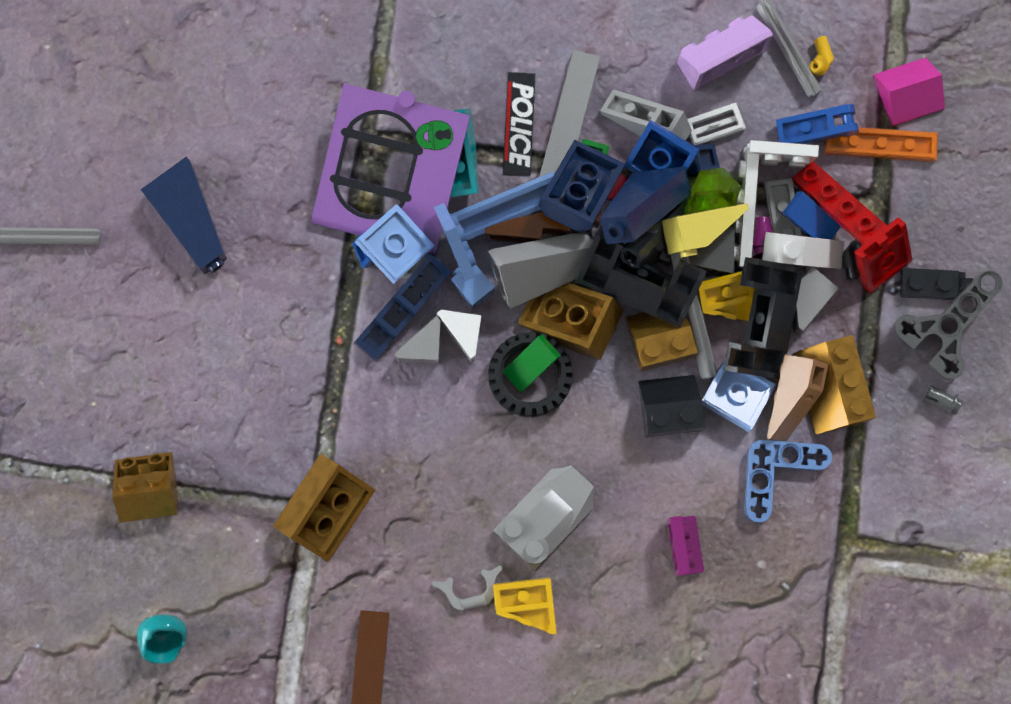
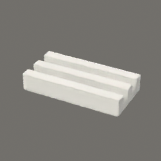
[687,103,746,145]

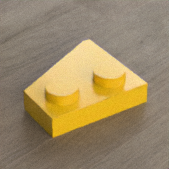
[697,271,755,321]
[492,577,557,634]

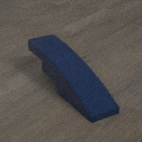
[354,254,451,361]

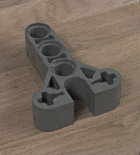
[894,270,1003,379]

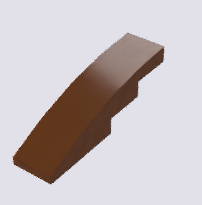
[484,211,601,243]
[351,610,390,704]

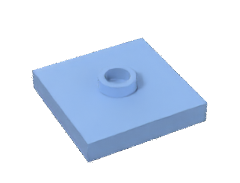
[355,204,435,284]
[702,360,777,432]

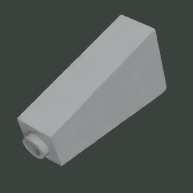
[488,232,593,309]

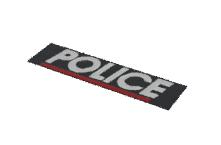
[503,72,536,176]

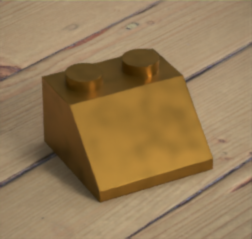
[625,312,698,372]

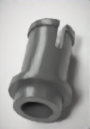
[924,385,963,416]

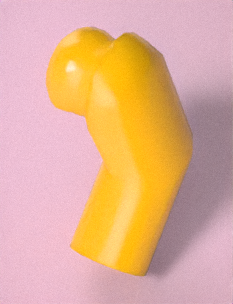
[809,36,834,76]

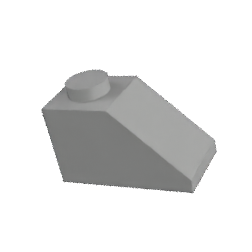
[793,266,838,335]

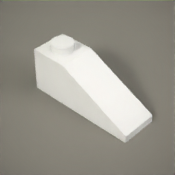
[762,232,845,269]

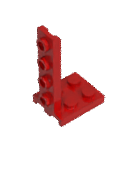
[792,161,913,294]

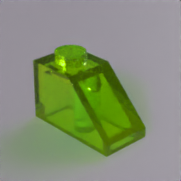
[684,167,741,215]

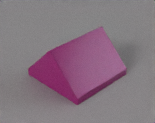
[873,58,945,127]

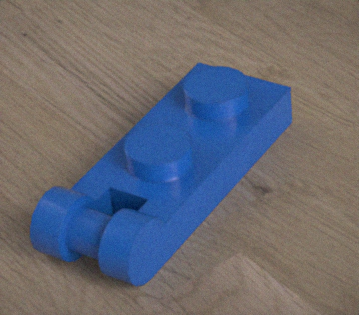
[776,104,859,144]

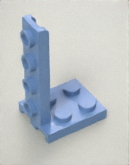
[434,172,555,281]

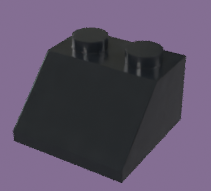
[638,375,705,438]

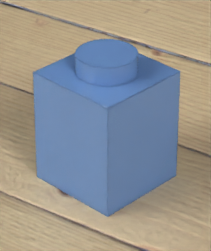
[451,265,495,310]

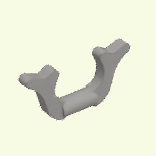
[432,566,502,611]

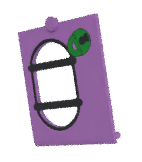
[311,83,470,255]

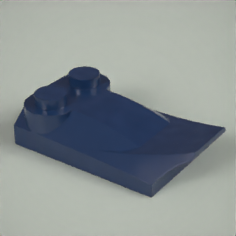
[539,140,625,232]

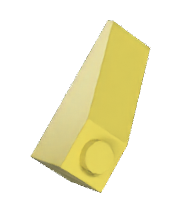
[662,204,748,258]

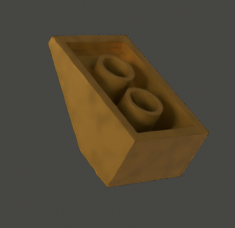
[517,283,624,360]

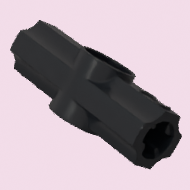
[620,204,686,269]

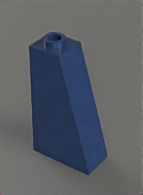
[140,156,227,275]
[599,167,691,244]

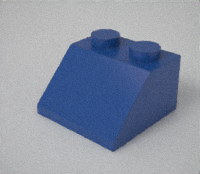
[624,120,699,172]

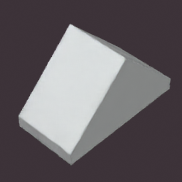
[437,310,481,362]

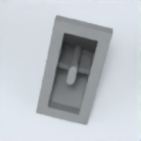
[394,316,441,364]

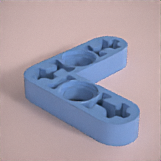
[744,440,832,523]

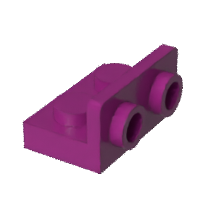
[667,516,704,577]

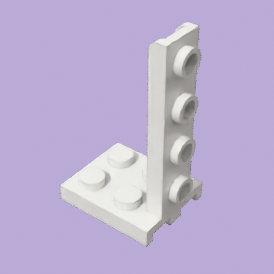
[734,140,819,269]

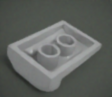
[493,465,596,571]

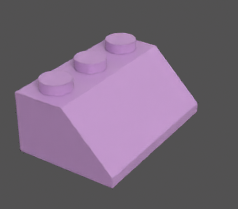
[677,15,773,90]

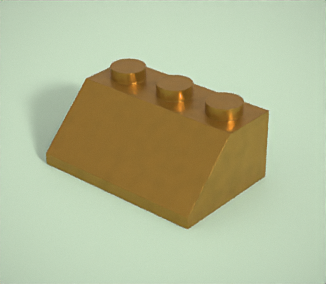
[792,335,876,435]
[273,454,375,562]

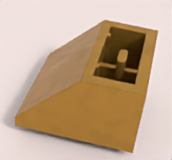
[112,452,178,523]

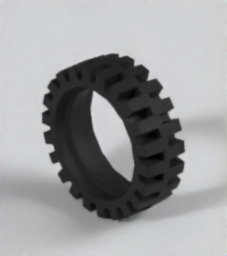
[488,332,573,418]

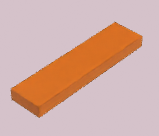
[824,127,938,162]

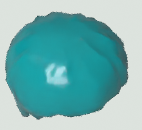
[136,614,187,664]

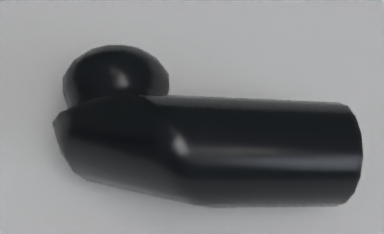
[842,240,862,280]

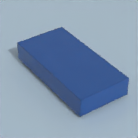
[782,191,841,240]

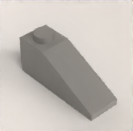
[600,89,692,141]

